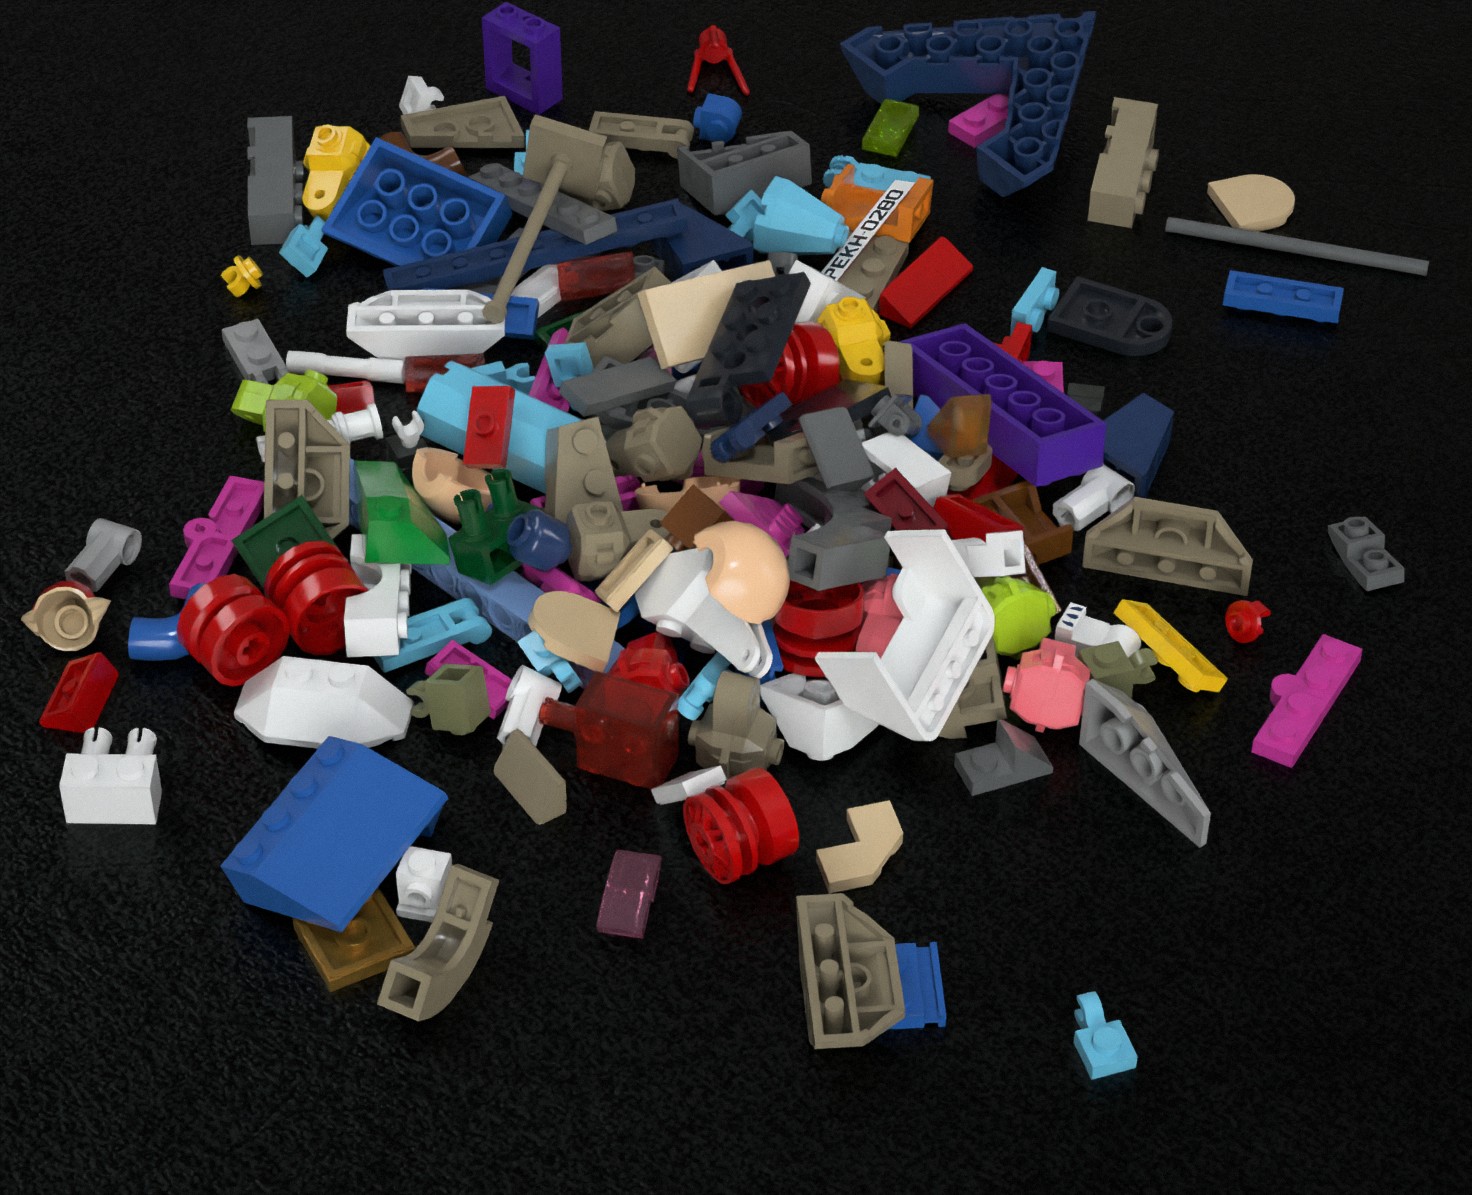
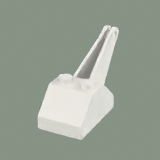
[634,548,773,679]

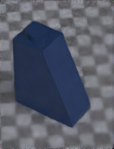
[649,204,754,281]
[1086,393,1174,498]

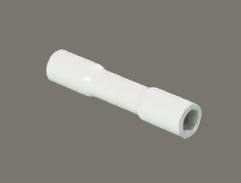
[286,350,406,384]

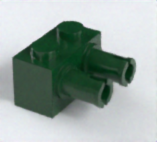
[448,468,543,586]

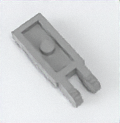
[222,319,289,384]

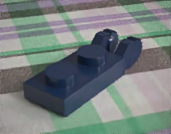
[709,392,792,464]

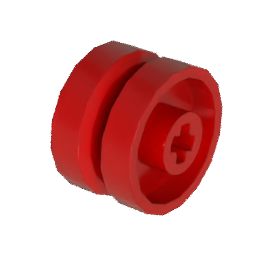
[177,574,290,687]

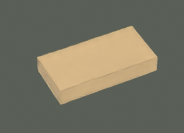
[595,529,674,612]

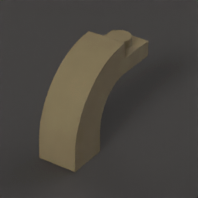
[377,864,499,1021]

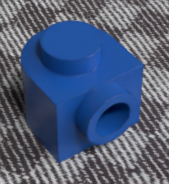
[693,93,742,142]

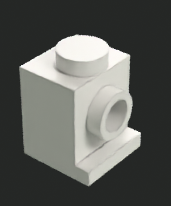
[396,846,452,922]

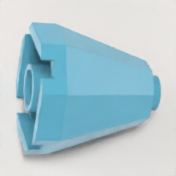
[753,176,849,256]

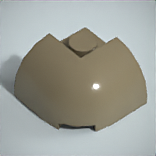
[938,635,1007,739]

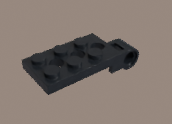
[686,272,811,429]

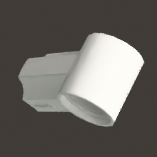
[1053,464,1135,531]
[497,665,562,748]

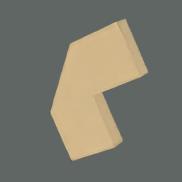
[816,800,903,893]

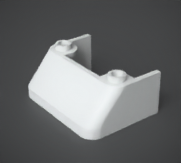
[815,529,995,741]

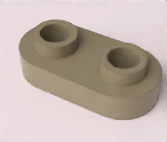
[938,440,993,491]

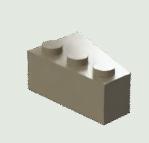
[564,267,671,369]
[543,416,623,523]

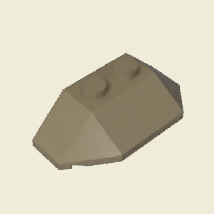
[264,400,351,540]
[1082,497,1253,596]
[796,893,905,1049]

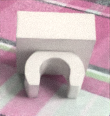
[399,76,444,115]

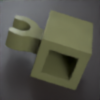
[1077,641,1158,698]
[406,664,491,735]

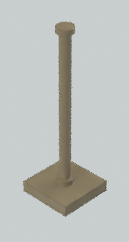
[482,114,607,323]

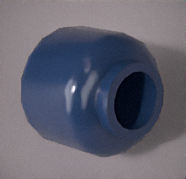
[506,509,572,572]

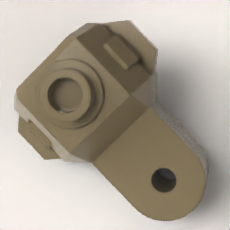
[541,141,635,211]
[605,406,702,483]
[566,501,673,582]
[688,670,784,779]

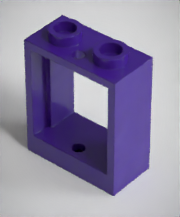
[482,2,563,115]

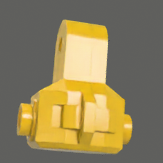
[302,125,371,222]
[817,296,890,386]

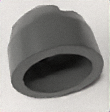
[767,252,798,276]

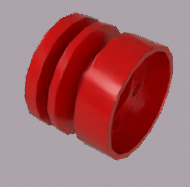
[739,321,840,407]
[264,541,369,655]
[773,580,864,677]
[683,767,799,884]

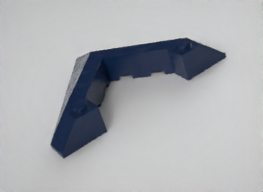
[840,11,1096,197]

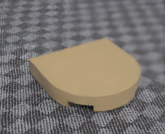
[1207,174,1295,232]
[528,591,621,673]

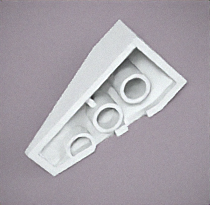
[760,673,880,761]

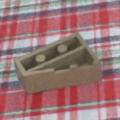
[1088,97,1159,228]

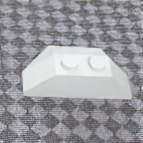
[346,290,505,366]
[234,656,414,749]

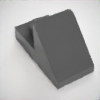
[954,719,1053,796]

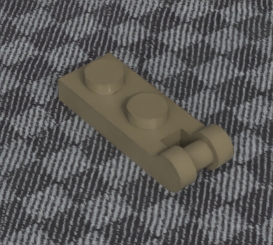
[589,111,694,159]

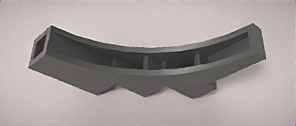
[774,477,892,591]

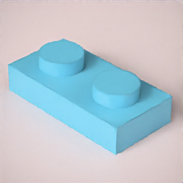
[1010,267,1059,337]

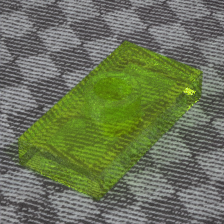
[862,99,919,157]

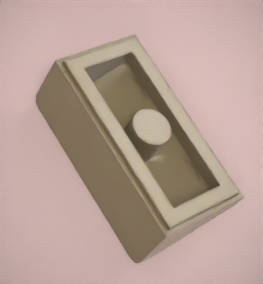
[884,341,913,409]
[494,728,567,825]

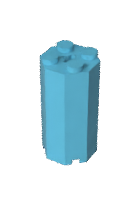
[417,361,583,494]

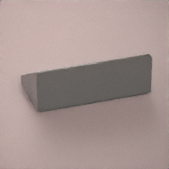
[799,407,874,492]

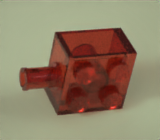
[539,671,679,789]

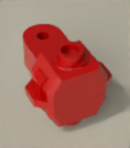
[597,631,690,730]

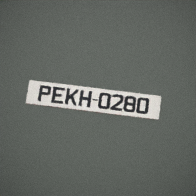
[821,180,915,281]

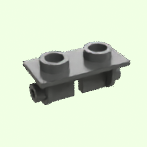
[868,394,923,436]

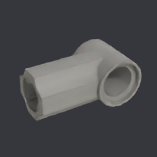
[65,518,142,592]

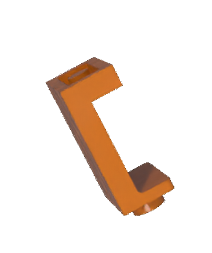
[821,164,933,243]

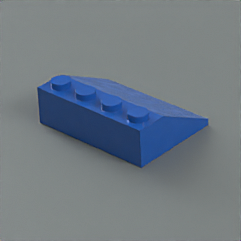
[321,137,513,290]
[221,736,448,932]

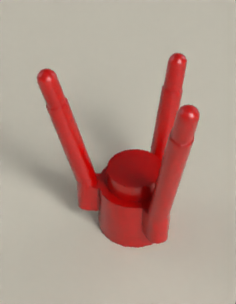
[687,25,750,96]

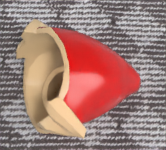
[21,581,111,651]

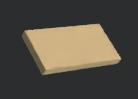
[637,260,775,370]

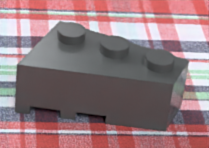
[247,116,305,245]
[677,131,812,215]

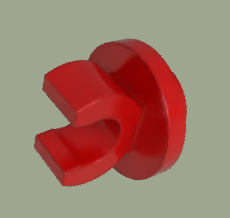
[1225,600,1271,643]

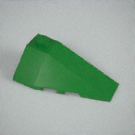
[353,461,450,565]

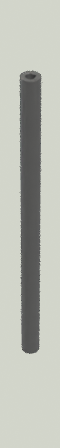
[1166,217,1429,276]

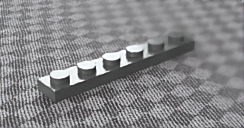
[468,163,618,245]

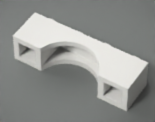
[344,534,412,657]

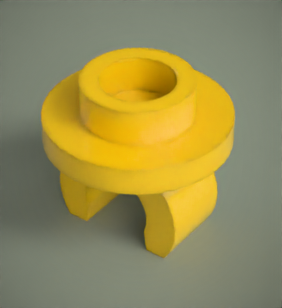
[221,255,263,297]

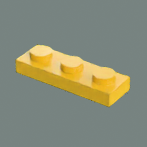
[1114,599,1228,692]

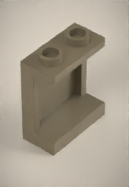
[702,424,820,484]

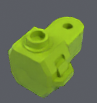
[231,369,337,432]
[974,576,1056,660]

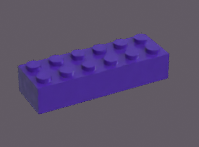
[900,323,1106,487]

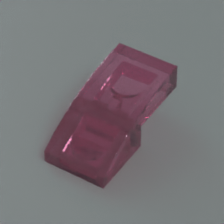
[596,849,662,938]

